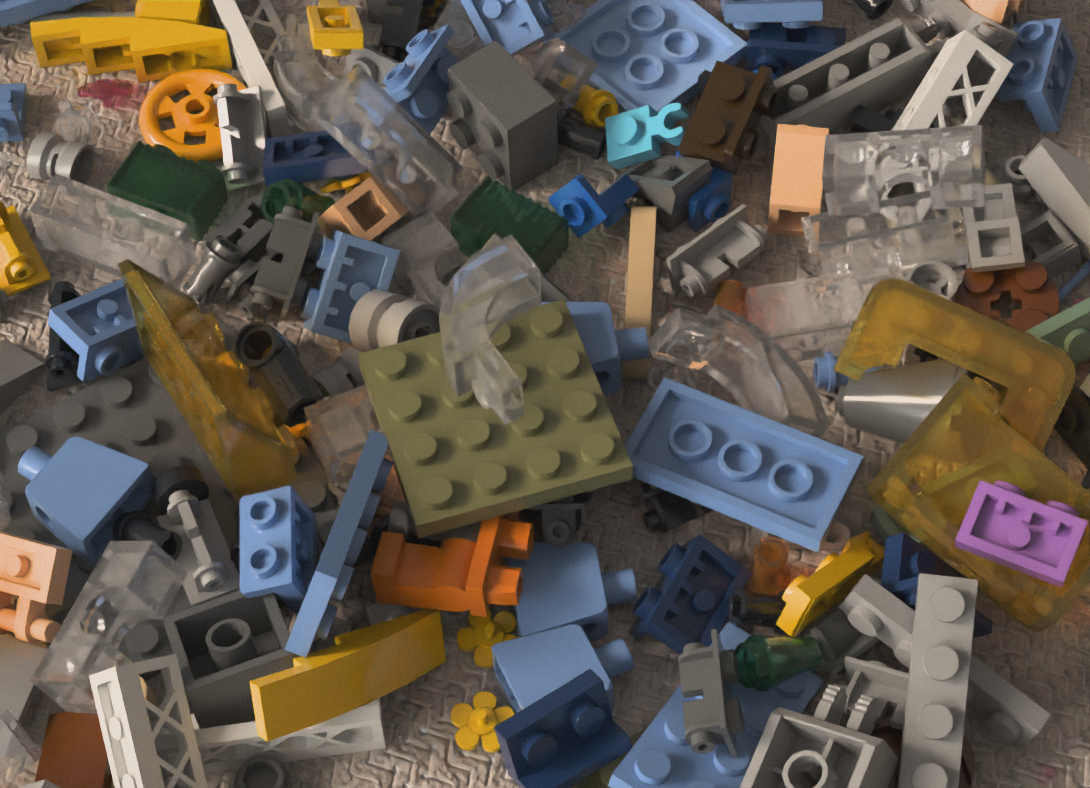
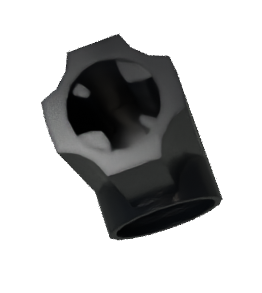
[234,321,326,428]

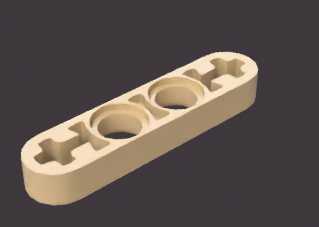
[623,206,657,379]

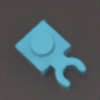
[605,103,690,170]

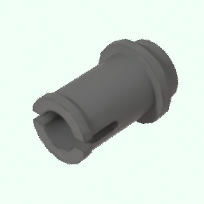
[183,237,242,305]

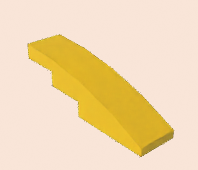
[30,17,233,83]
[249,609,446,742]

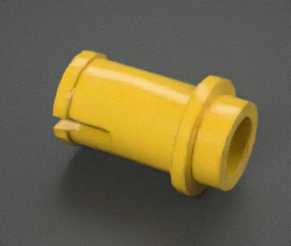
[560,77,618,128]

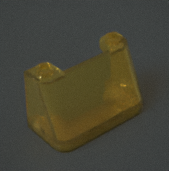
[834,276,1076,461]
[866,373,1090,632]

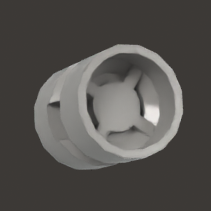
[349,289,448,352]

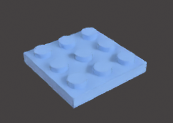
[543,0,747,114]

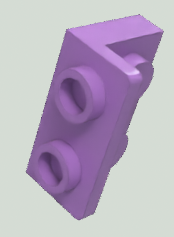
[955,480,1088,588]

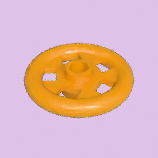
[139,68,247,164]

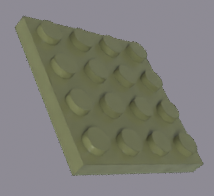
[358,299,633,538]

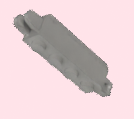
[753,16,951,166]

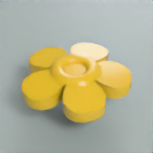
[320,170,375,194]
[457,611,517,668]
[450,691,515,753]

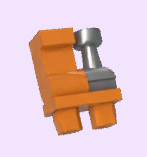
[370,500,535,617]

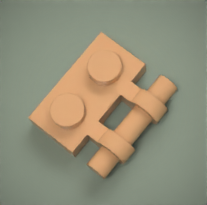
[0,531,73,644]

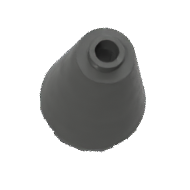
[837,354,991,462]

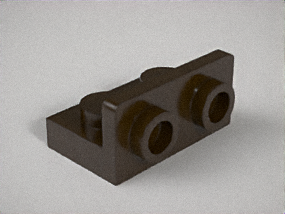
[678,60,778,175]

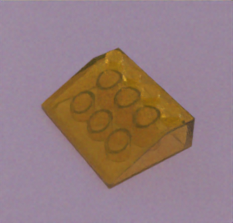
[118,259,298,505]

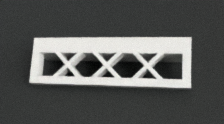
[209,0,327,138]
[848,30,1014,230]
[89,654,208,788]
[154,698,386,779]

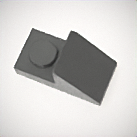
[615,154,713,232]

